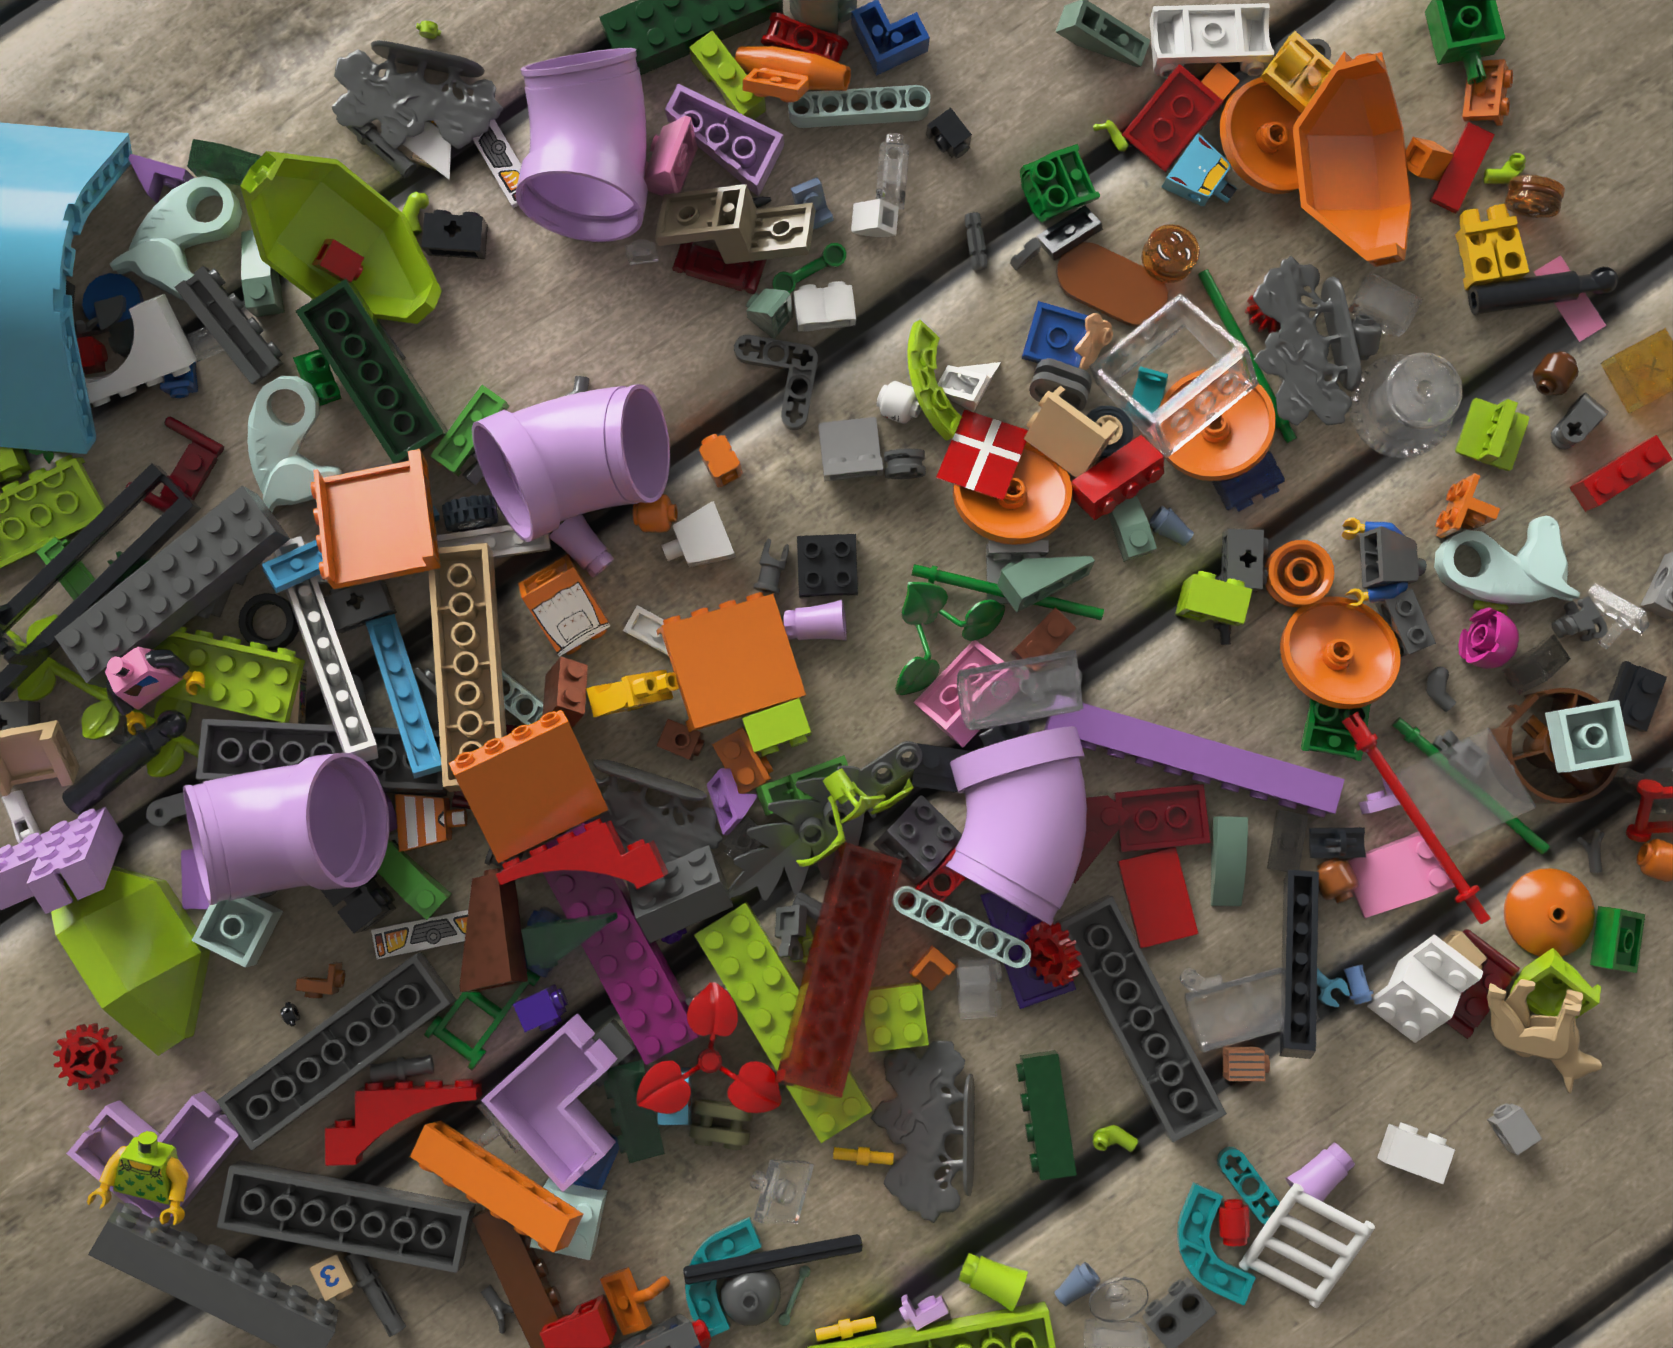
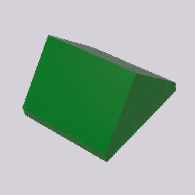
[1590,906,1645,973]

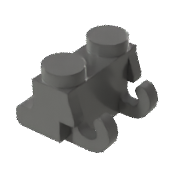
[1552,596,1608,642]

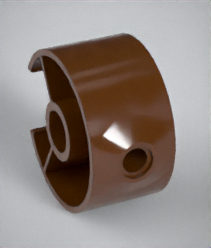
[1487,688,1620,804]

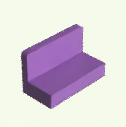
[181,849,209,909]

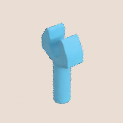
[1317,968,1350,1007]

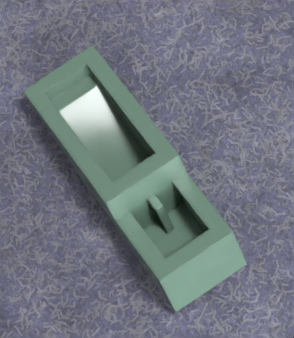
[1211,816,1248,906]

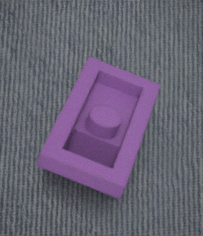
[128,154,194,203]
[707,768,758,835]

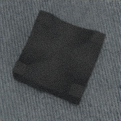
[797,534,858,597]

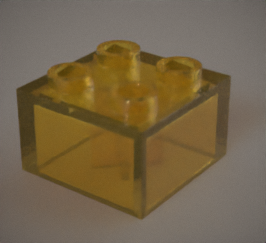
[1600,328,1673,414]

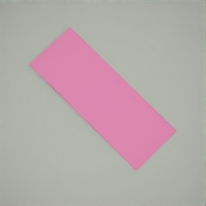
[1534,255,1606,342]

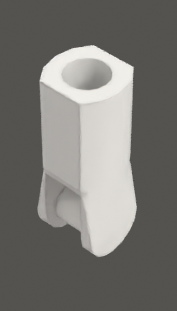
[1,790,42,844]

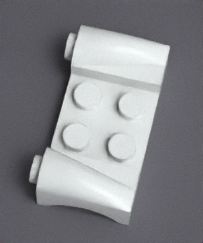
[1150,3,1274,79]

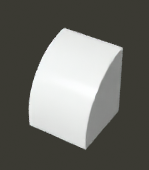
[851,199,899,237]

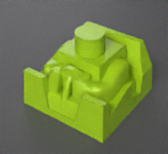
[1510,948,1601,1019]

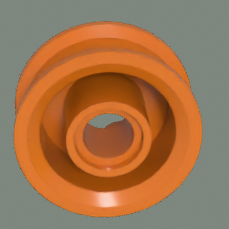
[1264,540,1334,608]

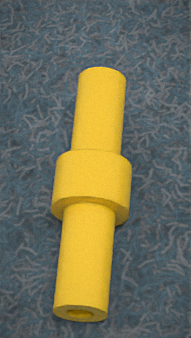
[833,1146,894,1166]
[815,1316,876,1342]

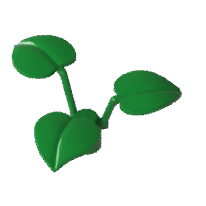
[895,582,1005,695]

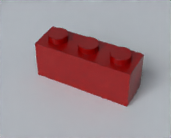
[1071,435,1164,520]
[1569,435,1673,512]

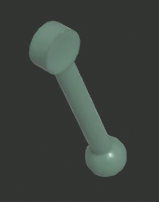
[778,1265,811,1326]

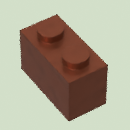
[1011,608,1077,672]
[542,657,588,728]

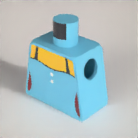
[1162,133,1237,206]

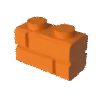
[699,434,743,487]

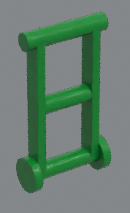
[424,967,541,1071]

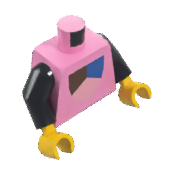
[105,647,205,735]

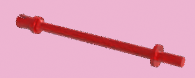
[1341,711,1491,924]

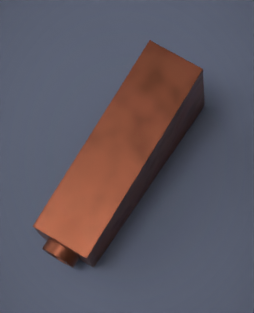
[459,868,528,992]

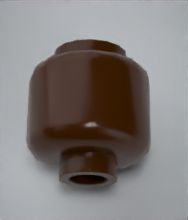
[1532,351,1579,396]

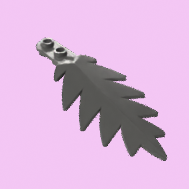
[728,741,922,901]

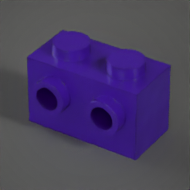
[513,984,568,1032]

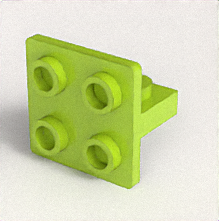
[1455,398,1529,471]

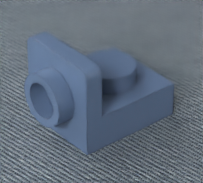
[791,178,834,229]

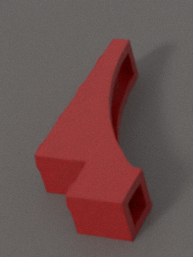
[495,818,669,889]
[325,1079,482,1166]

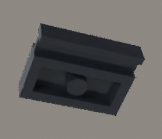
[1607,661,1667,732]
[912,743,972,794]

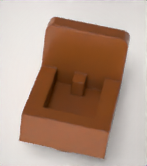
[295,962,345,998]

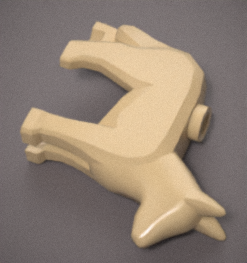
[1487,979,1602,1094]

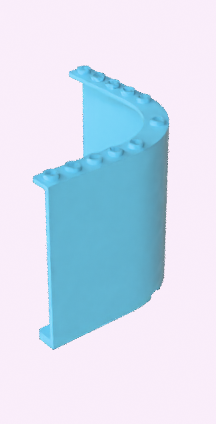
[0,123,132,454]

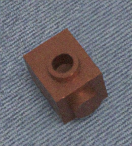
[657,719,705,761]

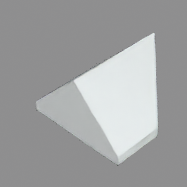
[938,362,1001,412]

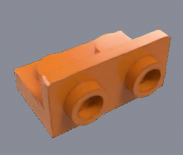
[1462,59,1513,126]
[712,727,774,794]

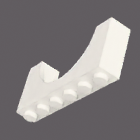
[85,294,197,407]

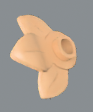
[1074,313,1113,370]

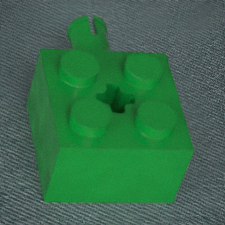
[1425,0,1505,85]

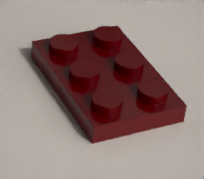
[1113,783,1211,852]

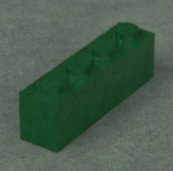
[1016,1050,1077,1180]

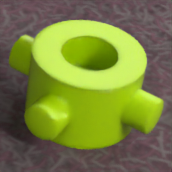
[416,20,441,39]

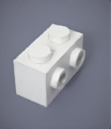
[1377,1122,1455,1184]

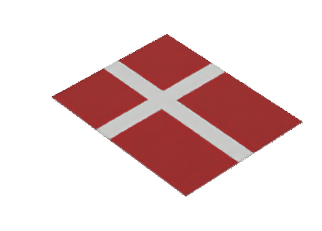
[936,409,1029,500]

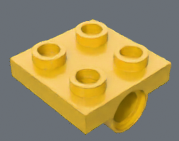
[1261,31,1334,113]

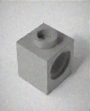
[1487,1103,1542,1155]

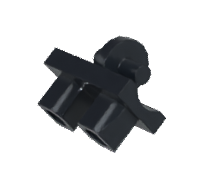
[979,712,1030,747]
[1309,827,1366,858]

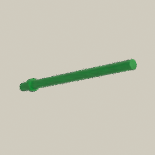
[1198,269,1297,444]
[911,564,1104,621]
[1392,717,1550,854]

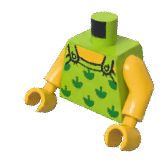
[87,1131,189,1226]

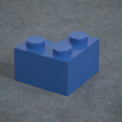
[851,0,930,76]

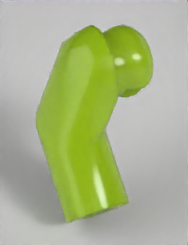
[1483,153,1526,184]
[402,192,429,236]
[1093,1125,1138,1152]

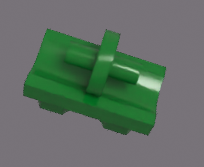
[293,349,342,406]

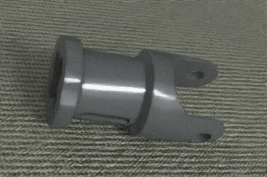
[753,538,789,594]

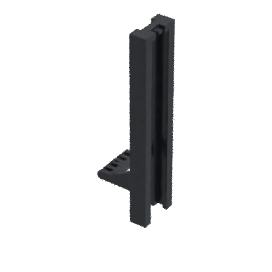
[0,463,201,701]

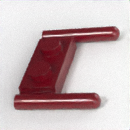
[672,214,767,294]
[125,416,224,513]
[1445,929,1520,1039]

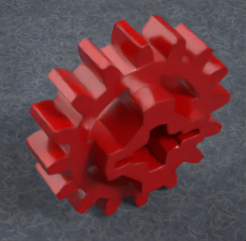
[1024,921,1082,987]
[53,1023,123,1090]

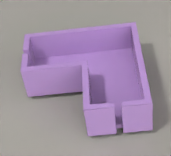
[0,807,123,914]
[481,1014,618,1192]
[66,1091,242,1225]

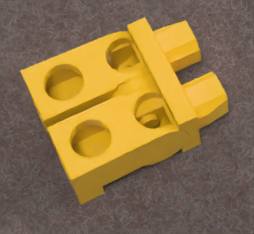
[1455,204,1529,290]
[586,669,679,717]

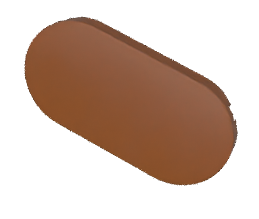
[1056,242,1168,327]

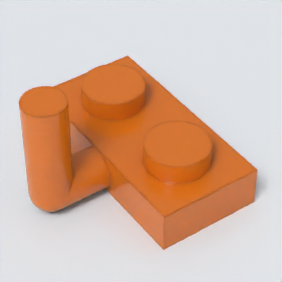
[600,1267,670,1336]

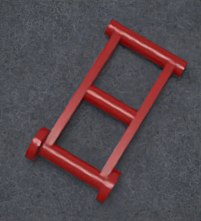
[1626,779,1673,842]

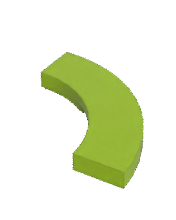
[907,320,962,441]

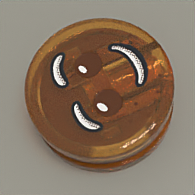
[1504,175,1565,218]
[1141,224,1200,283]

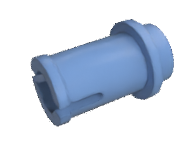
[1343,964,1374,1004]

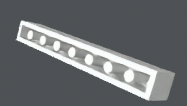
[274,536,378,762]

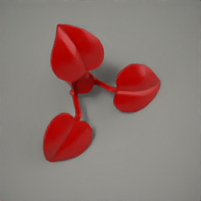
[636,982,782,1114]

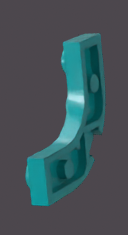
[1177,1182,1256,1306]
[685,1217,762,1337]

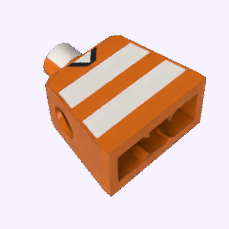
[395,794,467,852]

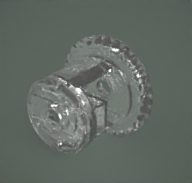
[1349,352,1462,458]

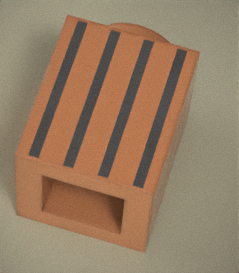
[1223,1047,1270,1081]

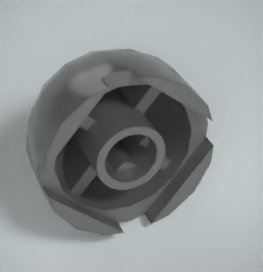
[721,1269,781,1326]

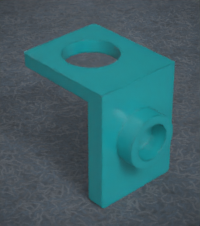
[1128,366,1168,419]

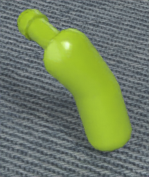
[1093,120,1128,152]
[1473,600,1509,616]

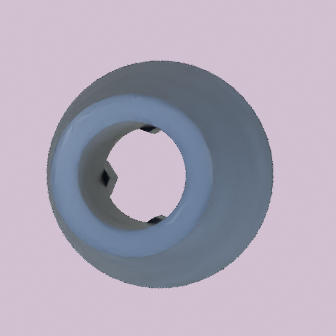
[1149,506,1194,546]
[1055,1262,1101,1306]

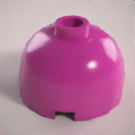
[1458,608,1519,669]

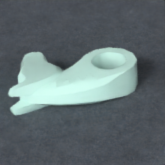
[110,176,242,301]
[247,376,343,513]
[1434,516,1581,605]

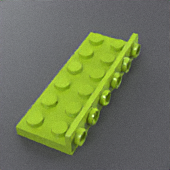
[0,455,106,569]
[153,626,306,723]

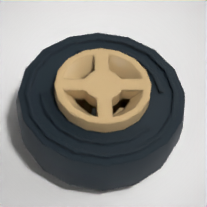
[1086,405,1133,458]

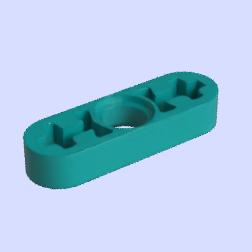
[1217,1147,1280,1225]

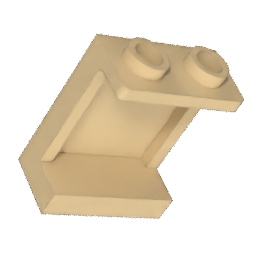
[1024,386,1119,478]
[0,720,79,796]

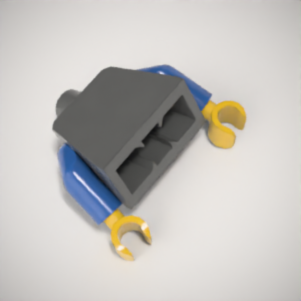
[1342,518,1427,609]

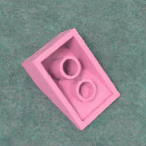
[644,116,698,196]
[1346,830,1455,918]

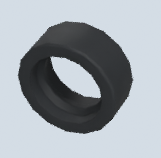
[238,593,299,651]

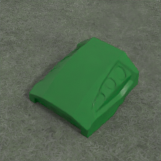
[1020,144,1100,223]
[1301,698,1371,761]

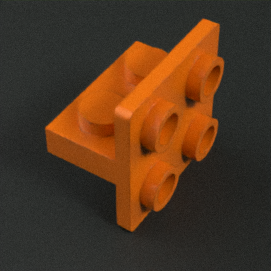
[1435,473,1500,538]

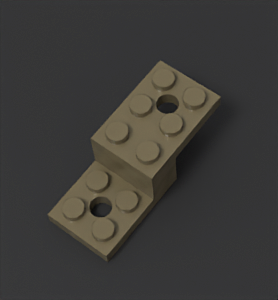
[655,184,816,264]

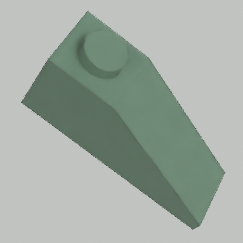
[1056,0,1150,67]
[241,230,285,317]
[746,288,793,339]
[1108,495,1157,562]
[997,556,1095,613]

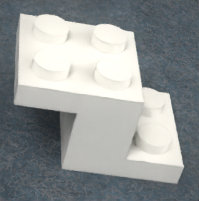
[1367,934,1483,1043]

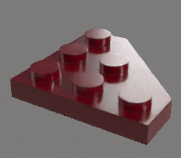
[1073,795,1131,884]

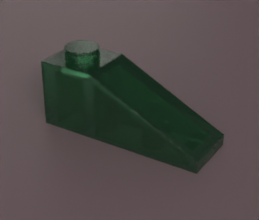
[187,139,261,186]
[521,912,618,969]

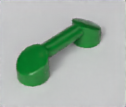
[772,243,846,294]

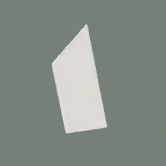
[403,121,451,180]

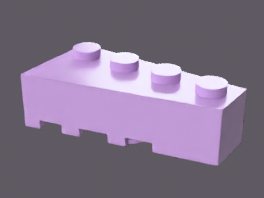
[665,84,784,197]

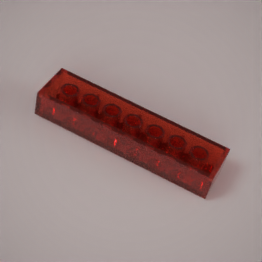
[775,842,902,1099]

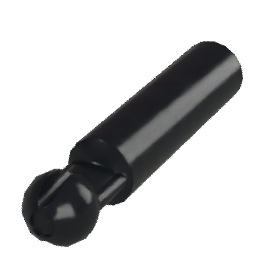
[1468,266,1618,315]
[62,710,187,815]

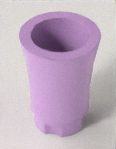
[549,514,614,578]
[784,600,847,641]
[1285,1143,1355,1202]

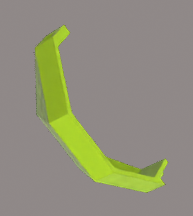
[240,151,442,324]
[51,866,211,1056]

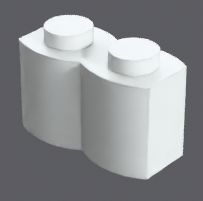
[794,281,856,331]

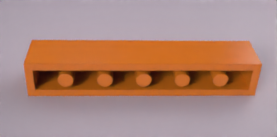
[410,1121,584,1252]

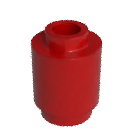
[1218,1199,1250,1246]

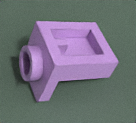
[1359,777,1404,814]
[899,1294,949,1331]

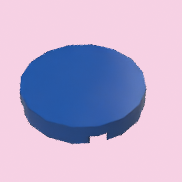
[82,273,144,333]

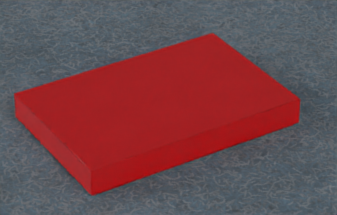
[1122,64,1224,172]
[1117,847,1199,948]

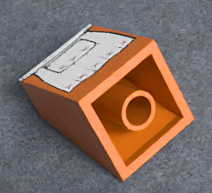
[518,554,610,657]

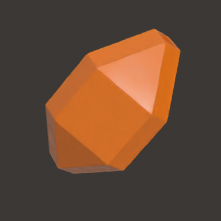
[1293,51,1412,267]

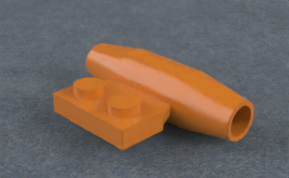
[735,46,851,102]

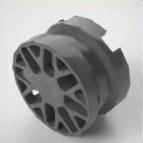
[884,448,926,479]

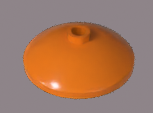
[1504,868,1595,957]

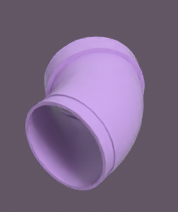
[515,48,648,242]
[472,384,670,542]
[946,726,1087,925]
[183,753,389,905]

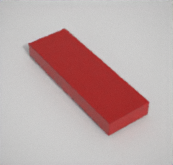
[1429,122,1495,214]

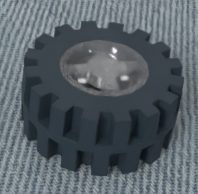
[442,495,499,532]

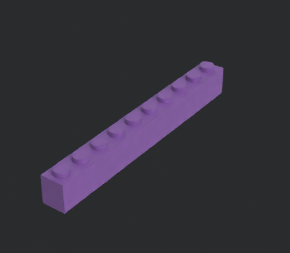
[1044,695,1345,818]

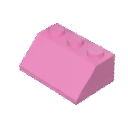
[913,640,1024,748]

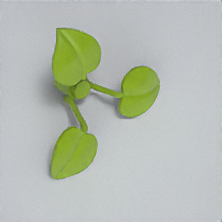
[796,768,914,867]

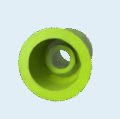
[958,1253,1028,1312]

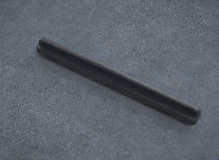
[683,1234,863,1285]

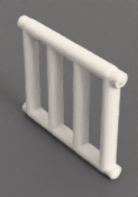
[1239,1183,1375,1308]

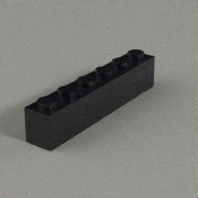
[1279,869,1319,1059]

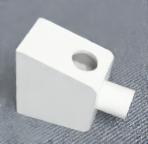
[661,501,736,567]

